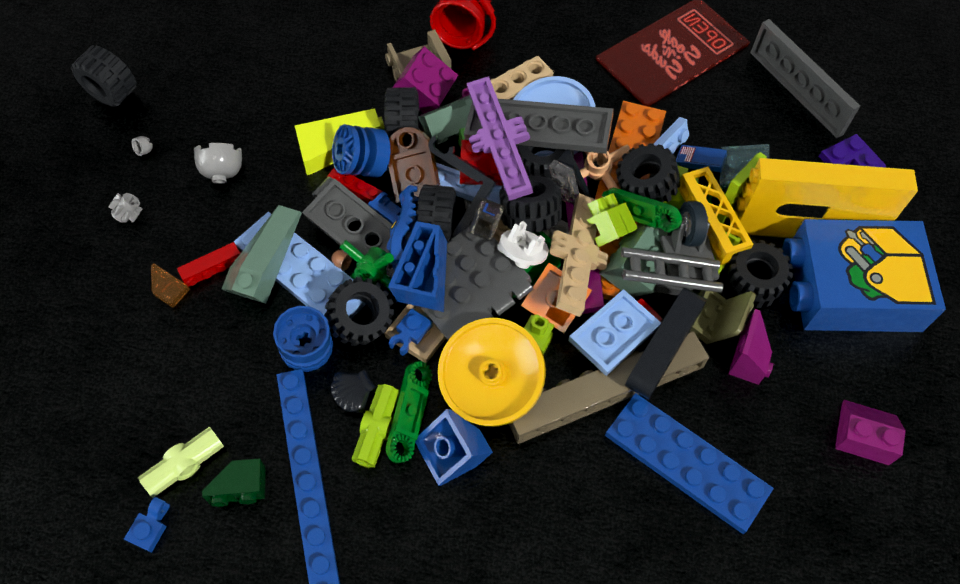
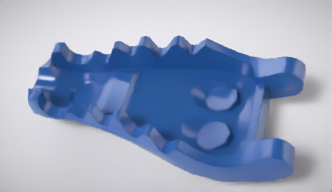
[386,185,418,272]

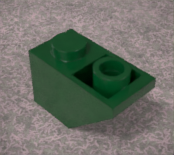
[202,459,265,507]

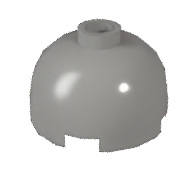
[194,143,242,183]

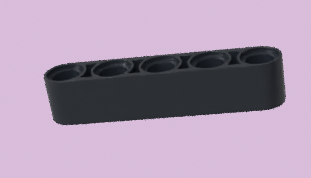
[625,288,707,399]

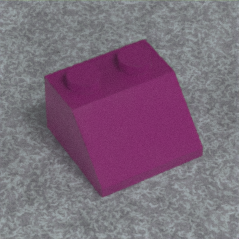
[835,400,905,465]

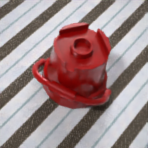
[430,0,496,50]

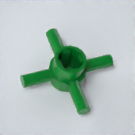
[340,240,394,290]

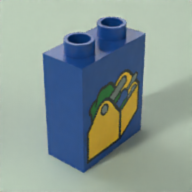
[782,219,946,332]

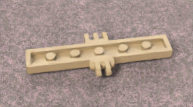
[549,193,608,317]

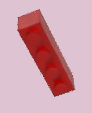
[327,168,383,205]
[177,242,240,287]

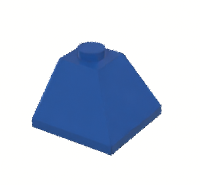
[415,409,493,486]

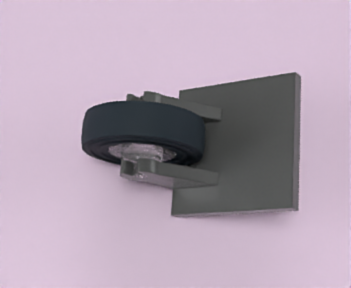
[660,201,720,280]

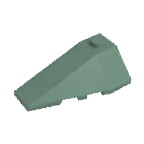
[221,205,302,304]

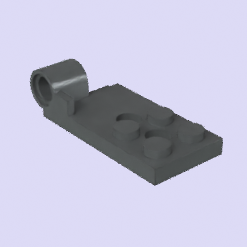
[302,176,392,255]

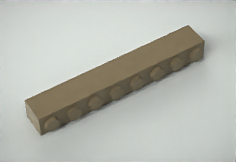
[509,331,709,444]

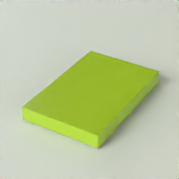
[717,152,767,224]

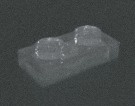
[549,160,579,205]

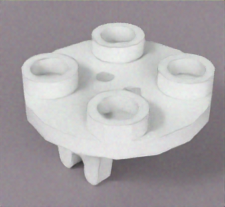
[497,221,549,269]

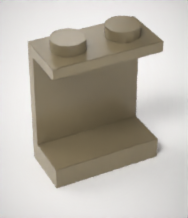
[385,30,451,81]

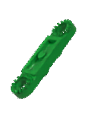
[602,187,682,232]
[386,361,432,463]

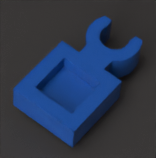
[389,308,433,356]

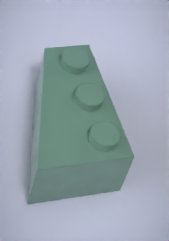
[599,223,668,298]

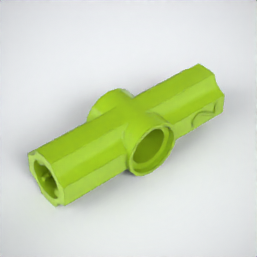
[352,384,400,468]

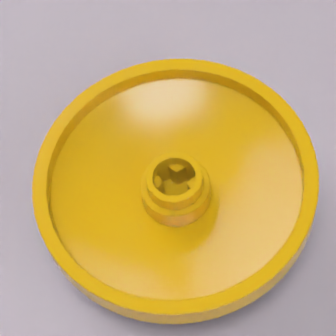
[438,318,546,427]

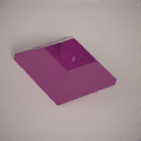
[729,309,773,385]

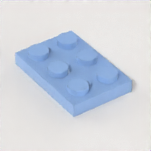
[568,289,661,376]

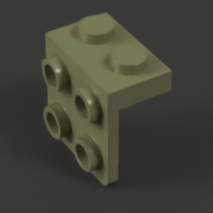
[690,290,756,344]

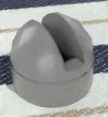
[132,136,153,156]

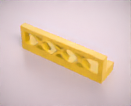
[678,167,753,265]

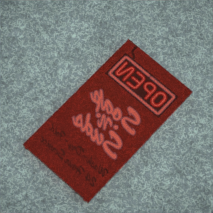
[596,0,750,107]

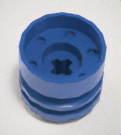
[332,124,391,178]
[273,306,333,372]

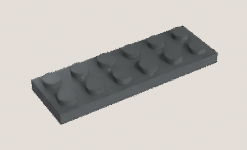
[750,19,860,138]
[464,99,613,154]

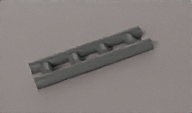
[621,247,723,292]

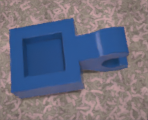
[124,497,170,553]

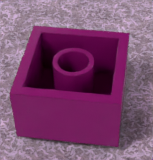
[393,46,458,114]

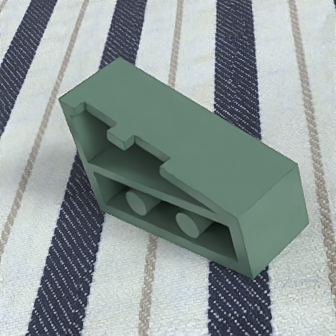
[418,95,472,144]

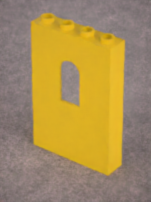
[730,158,918,238]

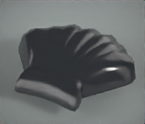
[331,370,377,413]

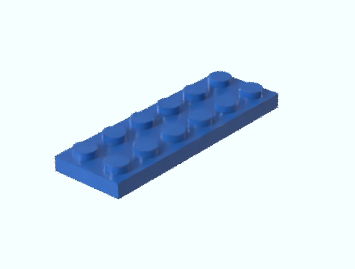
[605,393,774,534]

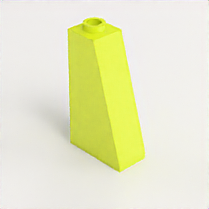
[295,108,385,175]

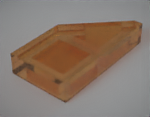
[151,263,190,308]

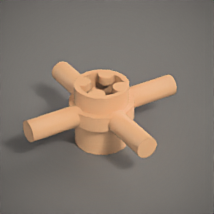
[580,144,630,189]

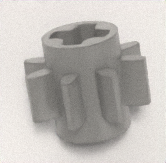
[108,193,142,222]

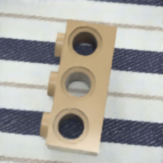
[490,56,554,100]

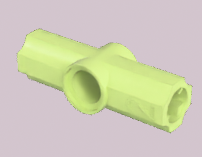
[138,427,224,498]

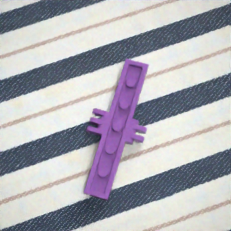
[466,76,533,201]

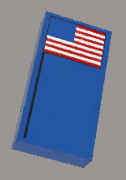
[676,145,727,173]

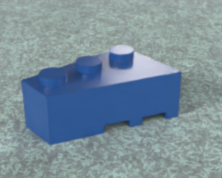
[388,221,447,312]

